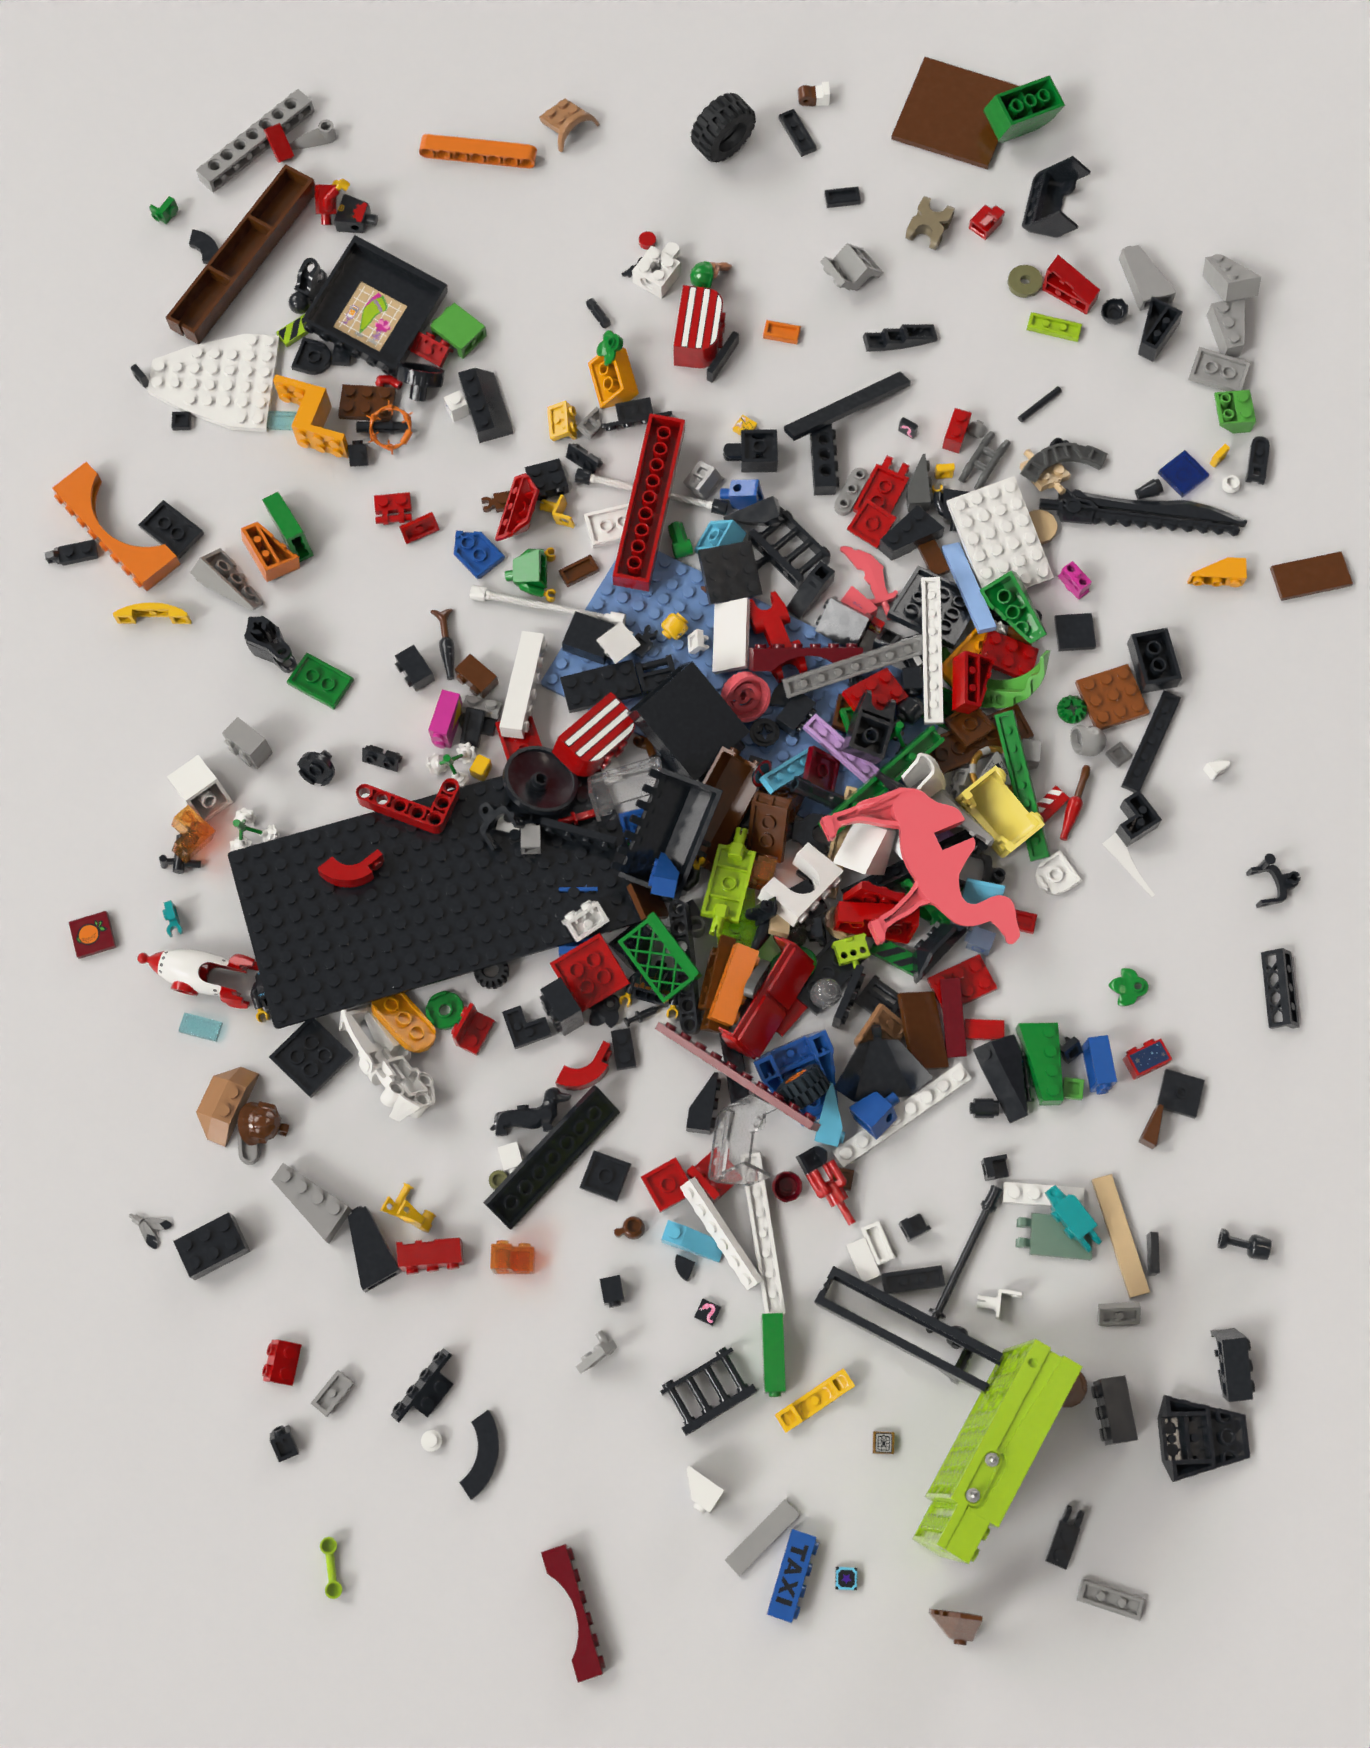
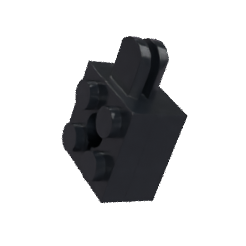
[723,429,778,473]

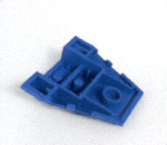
[753,1029,839,1126]

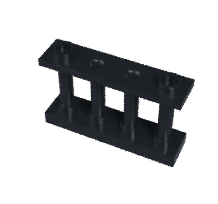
[748,506,831,590]
[660,1347,757,1436]

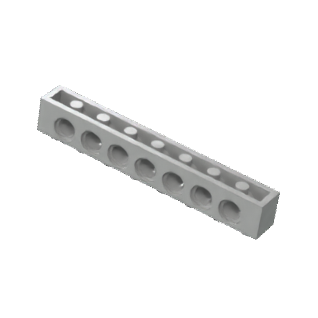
[196,89,314,193]

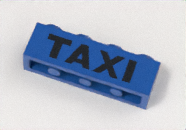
[767,1529,819,1623]

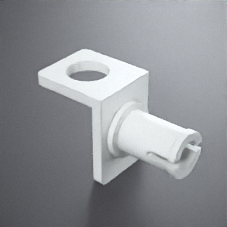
[976,1289,1023,1320]

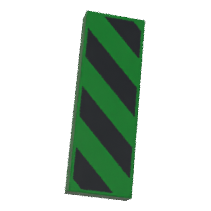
[870,940,913,976]

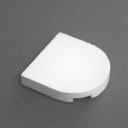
[1035,850,1082,895]

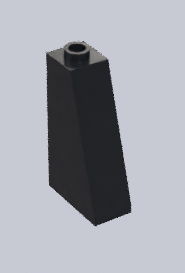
[348,1206,401,1292]

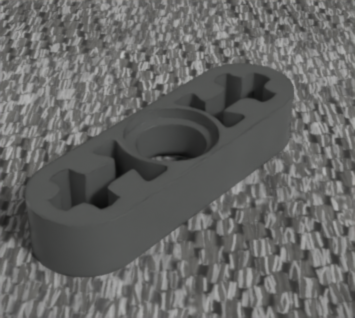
[743,959,771,999]

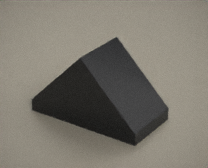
[872,628,901,650]

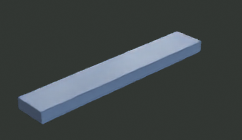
[941,542,997,634]

